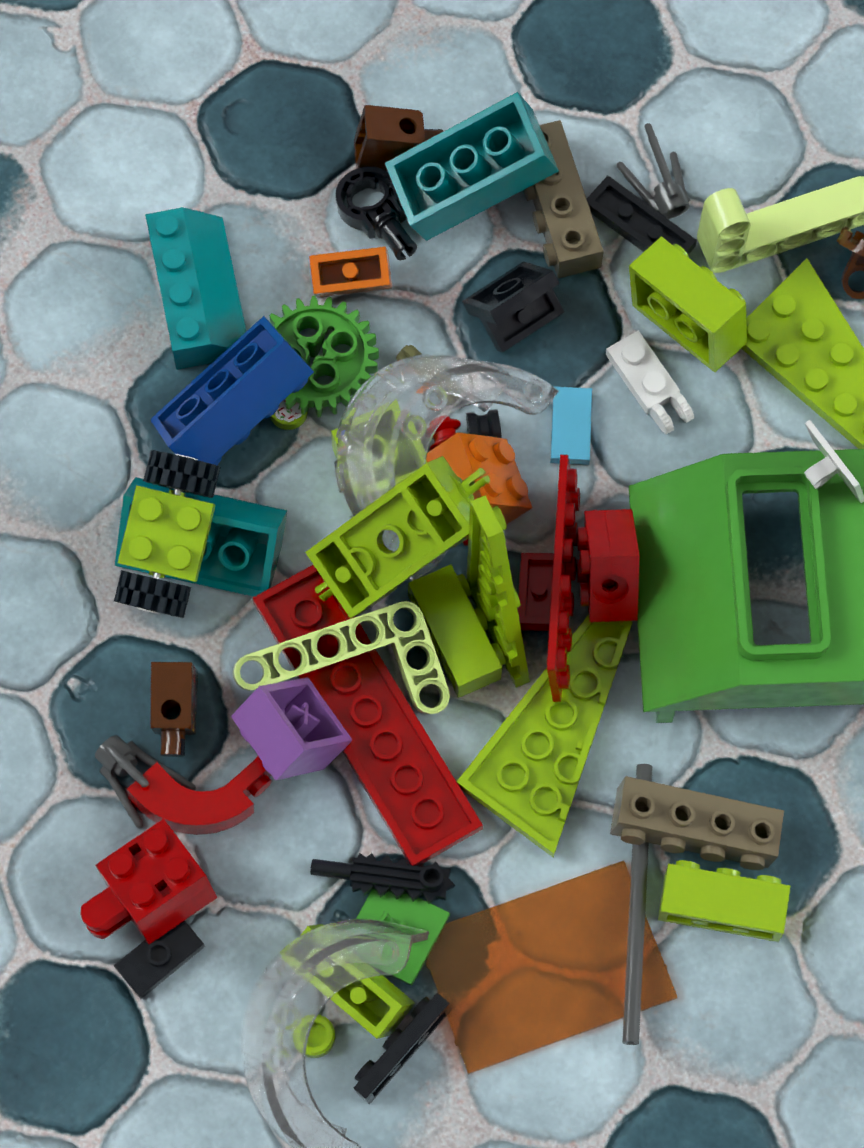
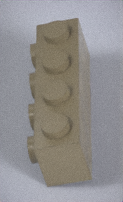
[523,120,604,279]
[610,776,784,870]

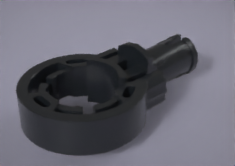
[335,167,417,260]

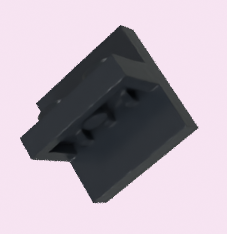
[462,261,564,353]

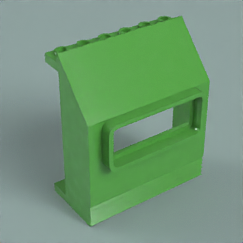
[628,449,864,723]

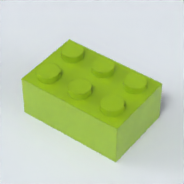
[629,236,747,372]

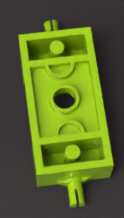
[305,456,490,619]

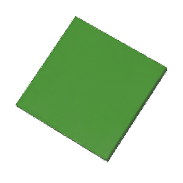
[343,889,451,986]

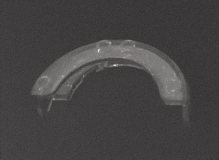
[334,354,559,581]
[241,919,429,1148]

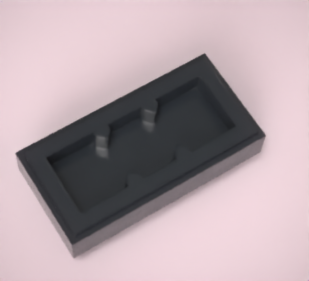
[114,920,205,999]

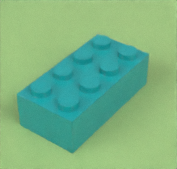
[385,92,559,241]

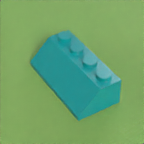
[145,207,246,370]
[114,477,287,597]

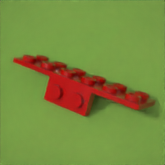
[518,455,580,702]

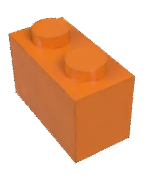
[309,246,392,298]

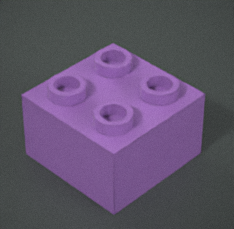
[231,677,352,780]

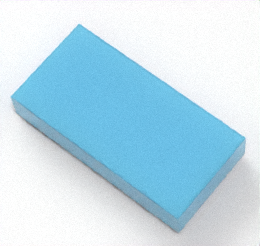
[550,387,592,465]

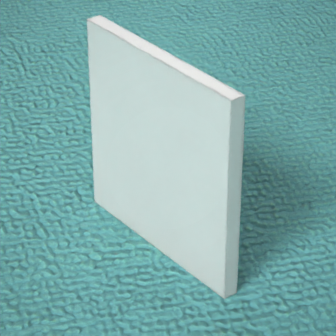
[804,420,864,503]

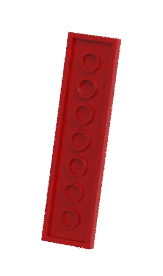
[252,565,483,866]

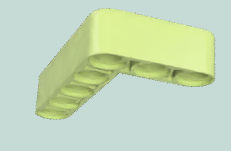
[697,176,864,273]
[232,601,450,714]

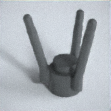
[617,123,690,219]
[95,735,196,829]

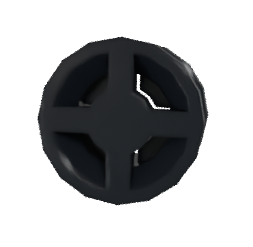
[466,409,502,438]

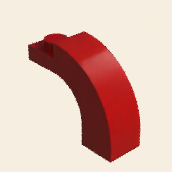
[127,756,272,835]

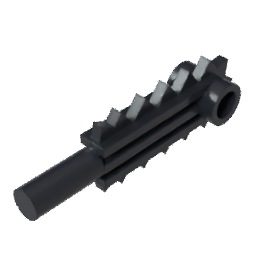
[310,853,455,904]

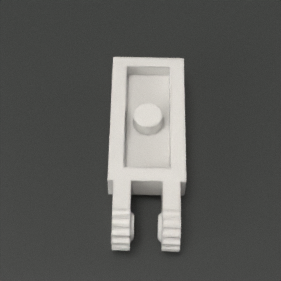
[606,330,694,434]

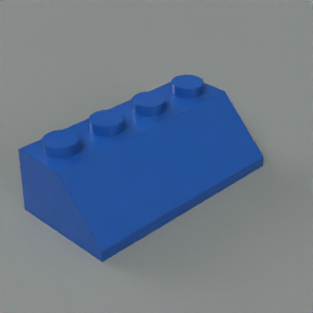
[150,316,314,466]

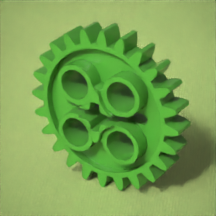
[269,296,379,417]

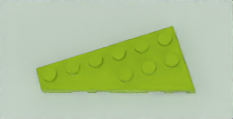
[741,258,864,449]
[466,495,530,688]
[457,614,633,858]

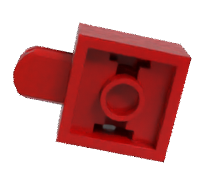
[576,509,640,622]
[80,818,217,945]

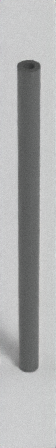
[622,764,653,1045]

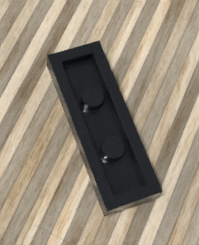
[587,175,697,255]
[354,992,452,1105]

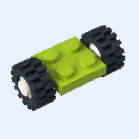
[114,450,221,618]

